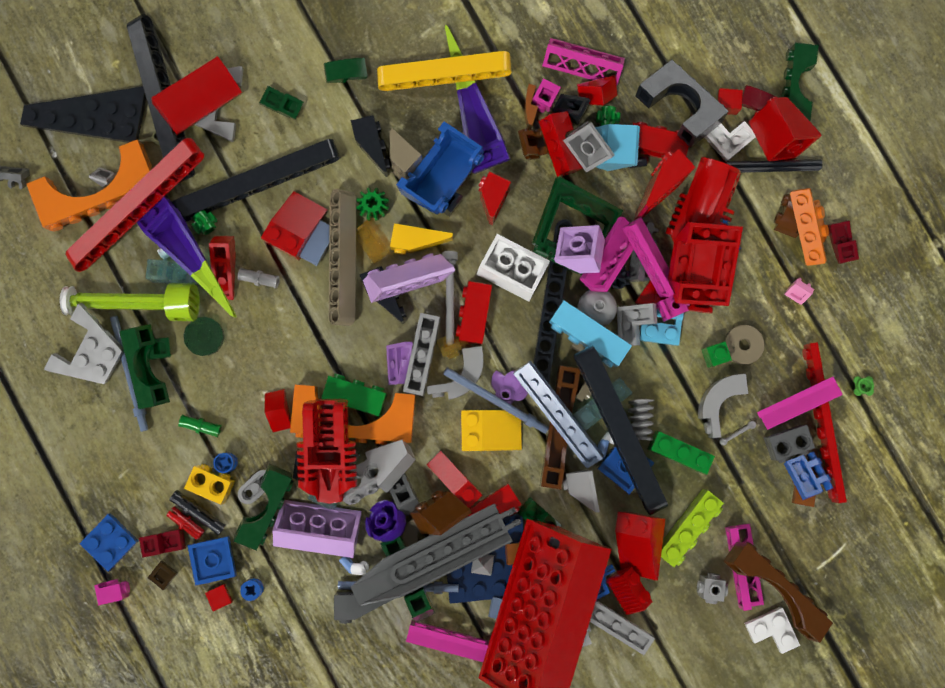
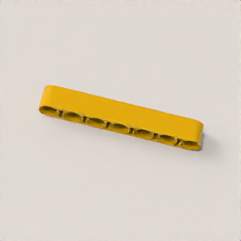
[377,51,512,91]

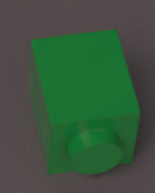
[701,341,732,368]

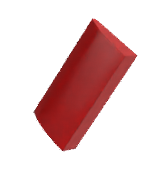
[151,56,242,135]

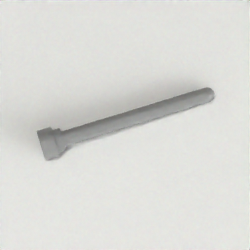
[442,251,458,346]

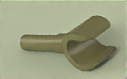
[139,131,159,145]

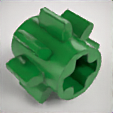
[596,106,621,126]
[191,210,218,235]

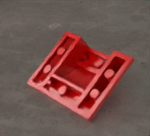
[668,222,743,306]

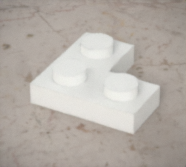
[704,121,756,162]
[744,606,800,654]

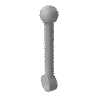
[720,421,756,446]

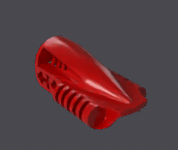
[665,157,741,242]
[297,399,357,504]

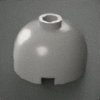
[577,290,617,327]

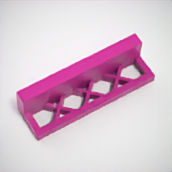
[542,38,625,85]
[580,217,634,292]
[622,217,674,297]
[757,377,843,430]
[725,523,764,611]
[406,620,489,662]

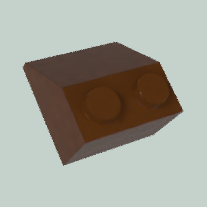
[410,490,472,535]

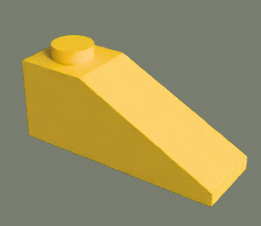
[390,223,453,255]

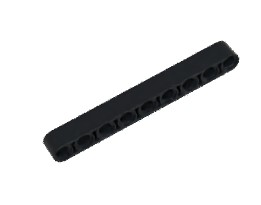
[127,14,195,184]
[172,139,341,222]
[533,219,573,383]
[574,345,668,516]

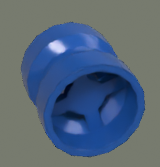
[213,452,238,473]

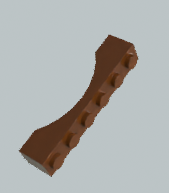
[539,366,580,490]
[723,542,833,643]

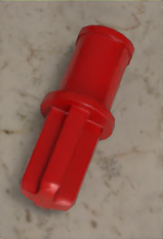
[166,506,204,540]

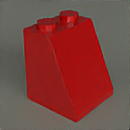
[749,97,822,161]

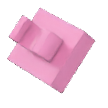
[784,278,814,305]

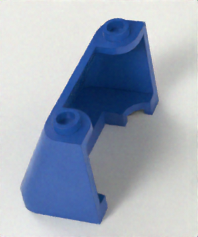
[396,121,484,215]

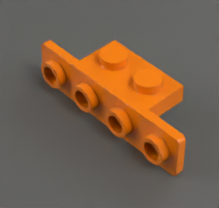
[790,188,829,266]

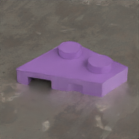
[386,342,413,385]

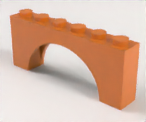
[26,140,153,231]
[290,384,416,445]

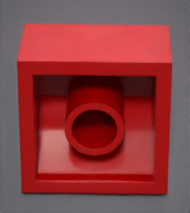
[478,171,511,226]

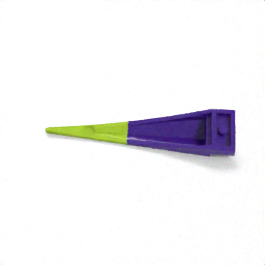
[445,25,511,174]
[137,195,236,317]

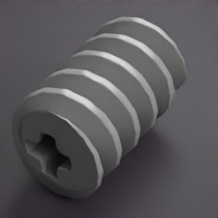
[628,399,654,440]

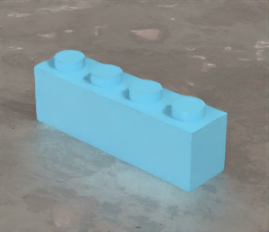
[549,301,632,368]

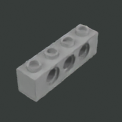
[403,313,441,397]

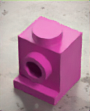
[532,78,561,113]
[656,296,690,322]
[94,579,130,606]

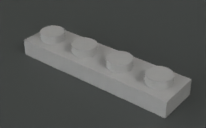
[590,600,655,655]

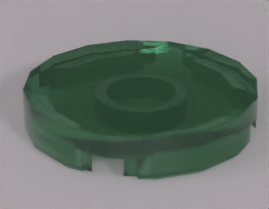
[183,317,224,356]

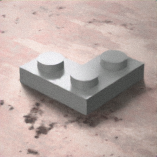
[617,303,657,346]

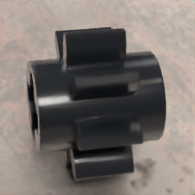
[611,265,631,289]

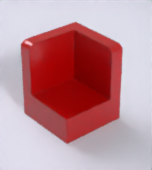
[718,88,743,115]

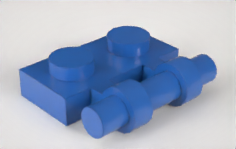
[784,451,834,500]

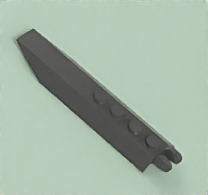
[351,504,522,606]

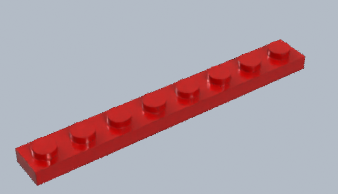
[802,342,847,503]

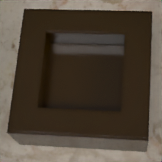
[148,561,178,590]

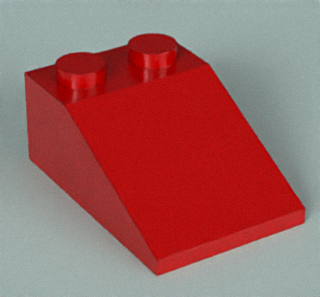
[261,191,328,261]
[615,511,666,580]

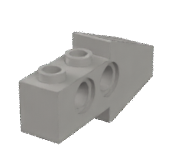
[343,440,416,505]

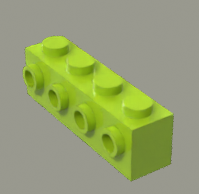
[661,489,724,567]

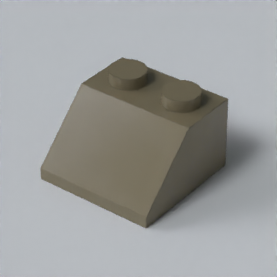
[389,128,422,180]

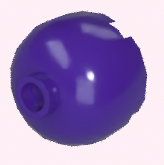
[365,500,406,542]

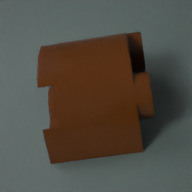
[518,128,549,160]
[774,194,799,238]

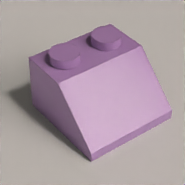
[554,225,605,273]

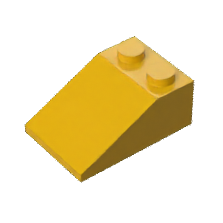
[461,410,522,451]

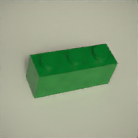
[321,374,387,417]
[647,431,715,475]

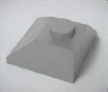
[563,121,615,172]
[562,469,600,513]

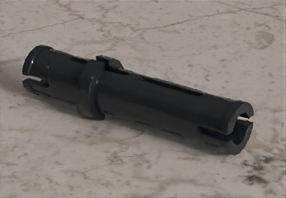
[169,490,226,535]

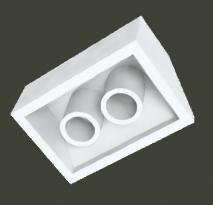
[477,234,550,302]

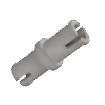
[238,268,280,289]

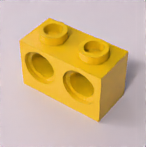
[184,464,235,505]

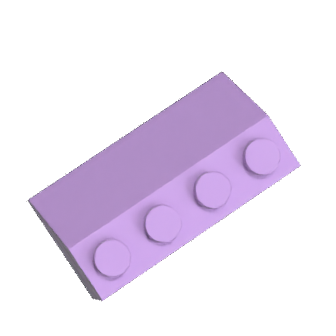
[363,253,455,303]
[273,500,362,558]

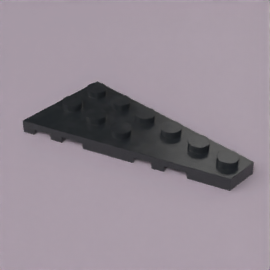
[20,86,146,143]

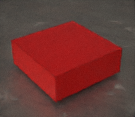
[205,584,233,612]

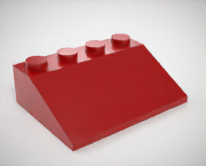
[633,149,695,221]

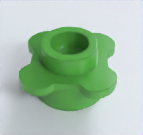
[853,376,874,396]

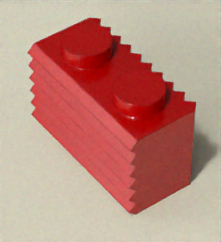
[606,566,653,615]

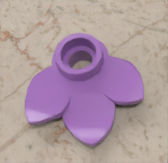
[491,370,528,404]

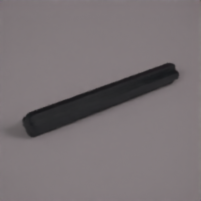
[726,159,823,173]

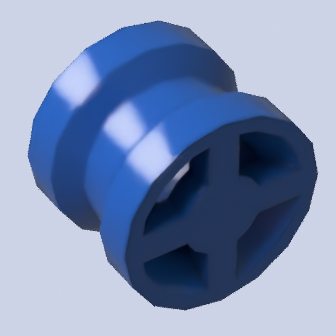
[240,578,264,601]

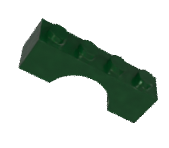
[781,42,819,121]
[119,324,170,409]
[234,463,294,551]
[380,536,436,622]

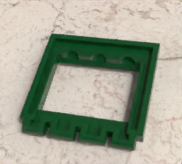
[532,177,623,276]

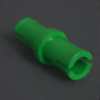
[178,414,222,438]

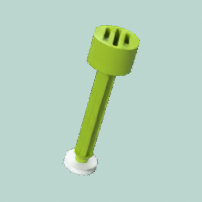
[60,283,200,321]

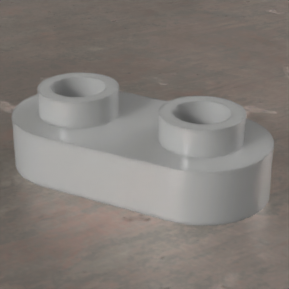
[238,470,266,504]

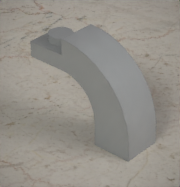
[427,346,483,400]
[698,374,748,438]

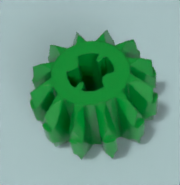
[356,188,389,221]

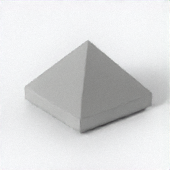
[89,167,116,187]
[471,554,494,576]

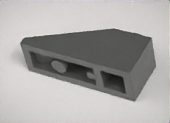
[390,473,420,516]
[334,592,394,624]

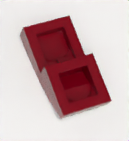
[742,85,776,112]
[828,220,859,264]
[139,529,186,558]

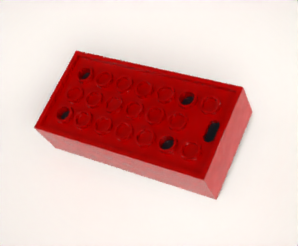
[478,519,611,688]

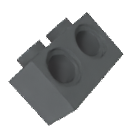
[763,425,815,463]

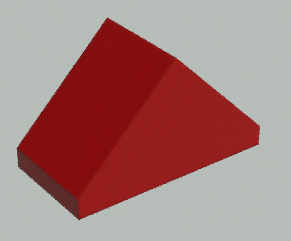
[577,75,618,105]
[265,389,291,432]

